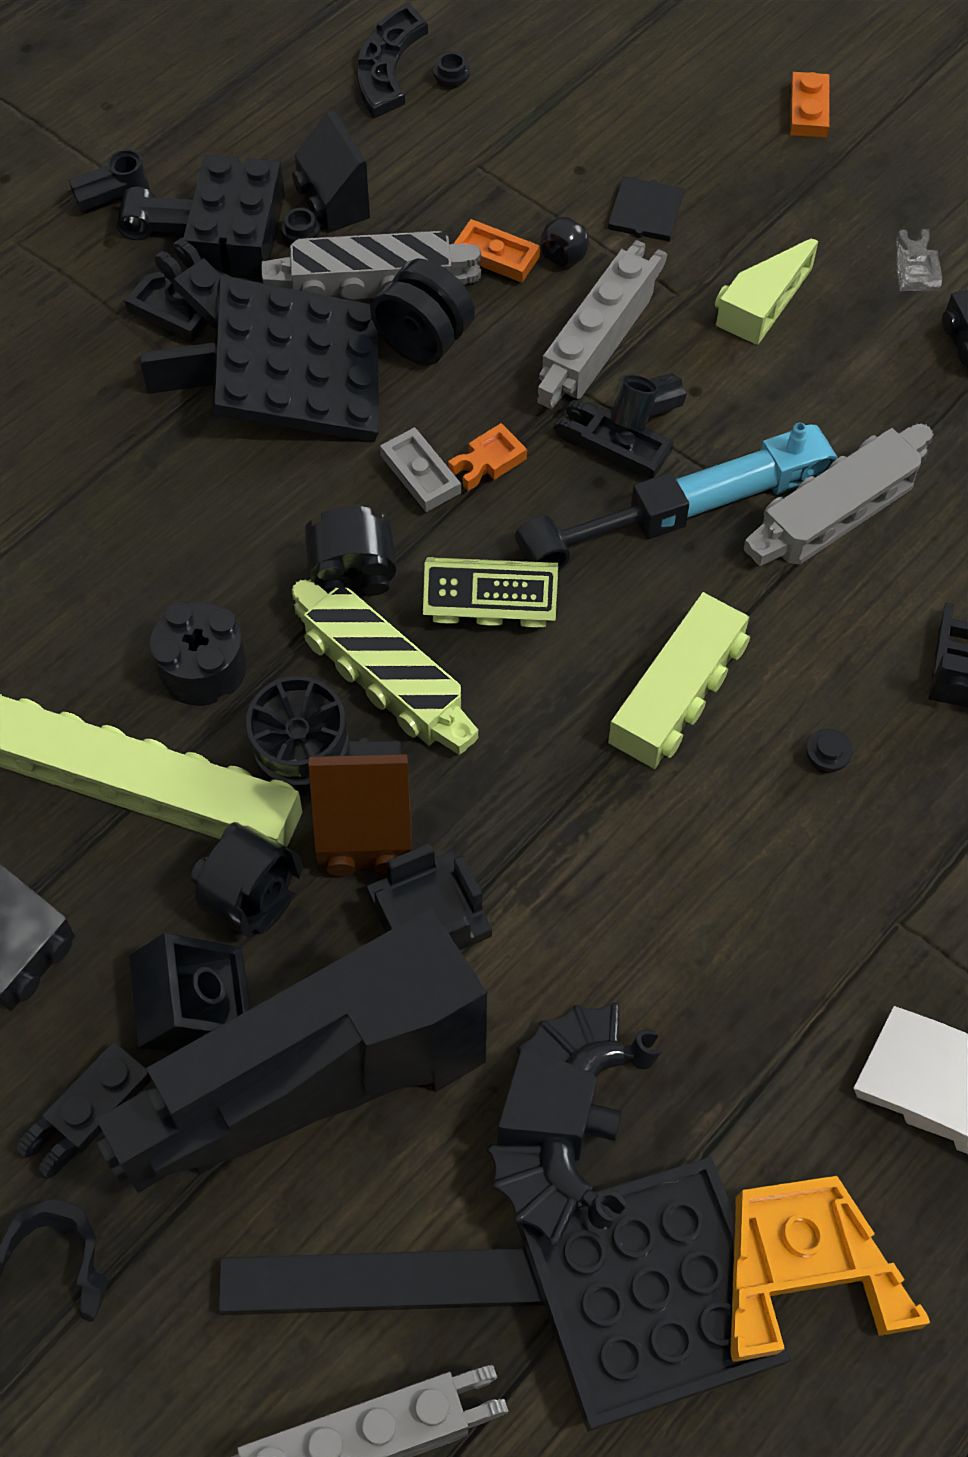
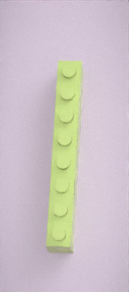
[0,694,303,847]

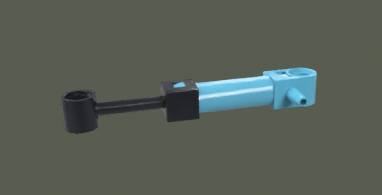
[514,423,838,571]

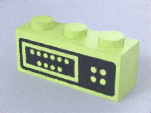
[423,557,558,627]

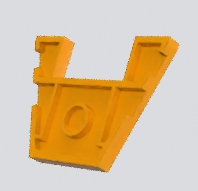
[731,1176,930,1362]

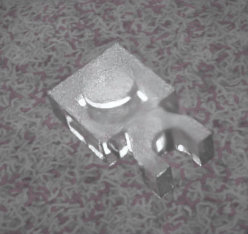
[895,229,943,291]

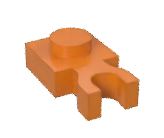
[448,423,527,491]

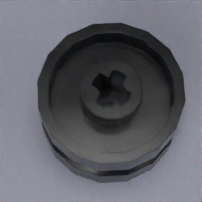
[370,258,475,366]

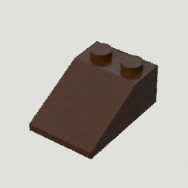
[309,754,412,876]

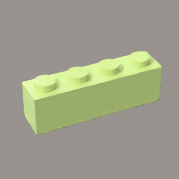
[608,592,750,769]

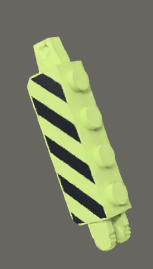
[292,579,478,755]

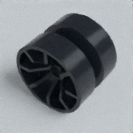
[246,676,350,796]

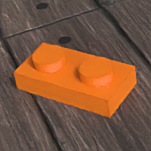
[790,72,829,138]
[454,219,540,283]

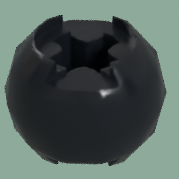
[540,217,589,267]

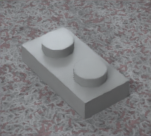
[380,427,461,512]

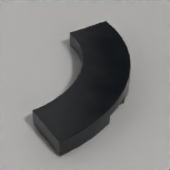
[358,3,428,118]

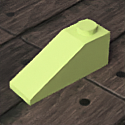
[715,238,818,345]

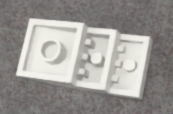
[854,1006,968,1154]

